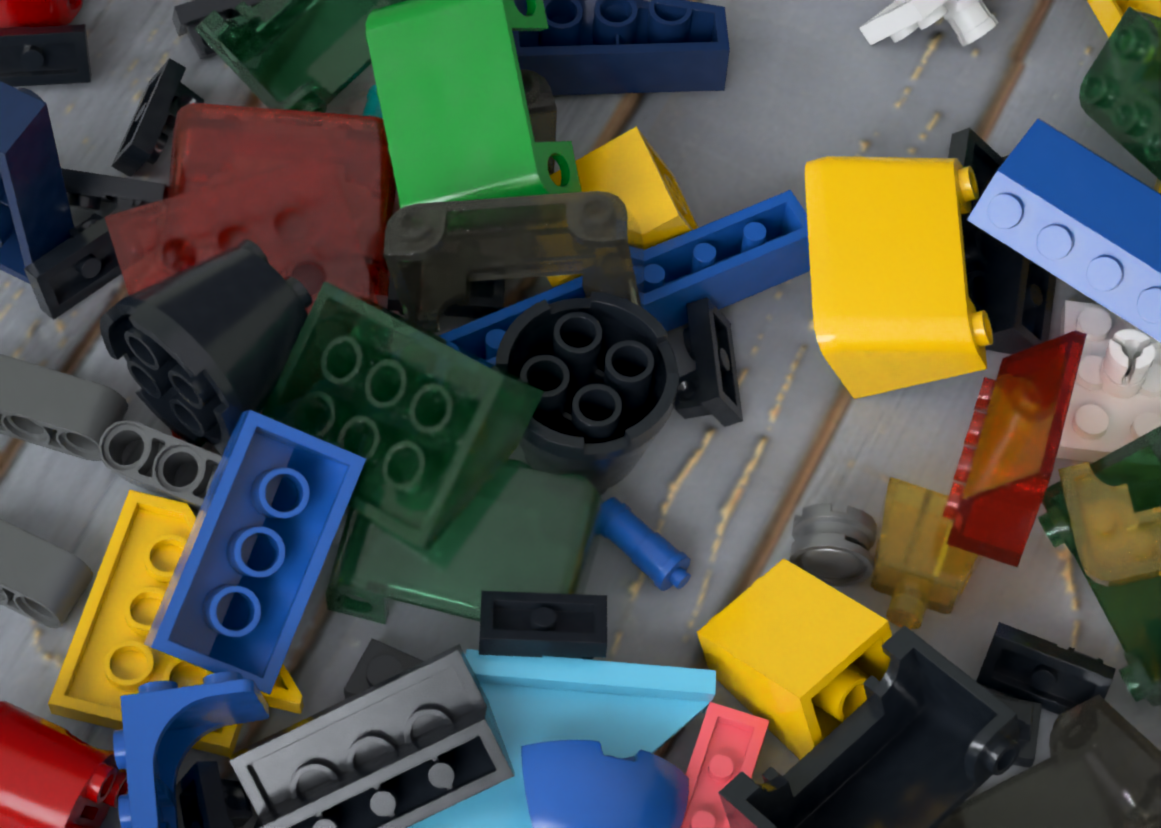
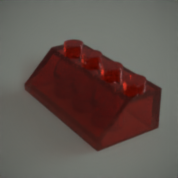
[942,330,1087,567]

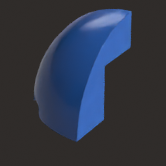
[521,740,689,828]

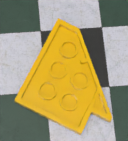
[48,490,304,758]

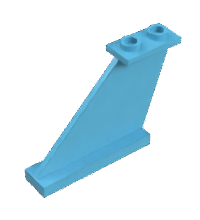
[407,649,716,828]

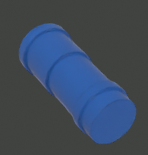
[591,497,691,591]

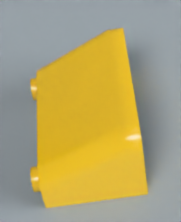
[805,156,993,399]

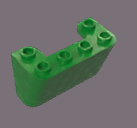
[365,0,583,231]

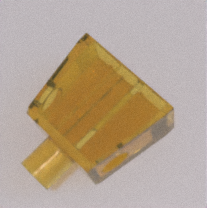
[870,477,1000,629]

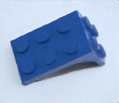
[113,672,269,828]

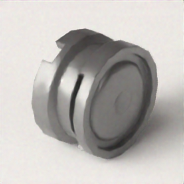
[789,503,877,586]

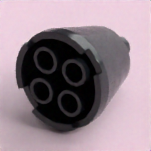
[100,239,312,455]
[495,291,679,498]

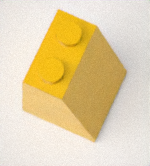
[521,126,699,288]
[697,558,892,760]

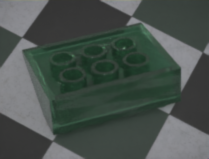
[261,281,544,551]

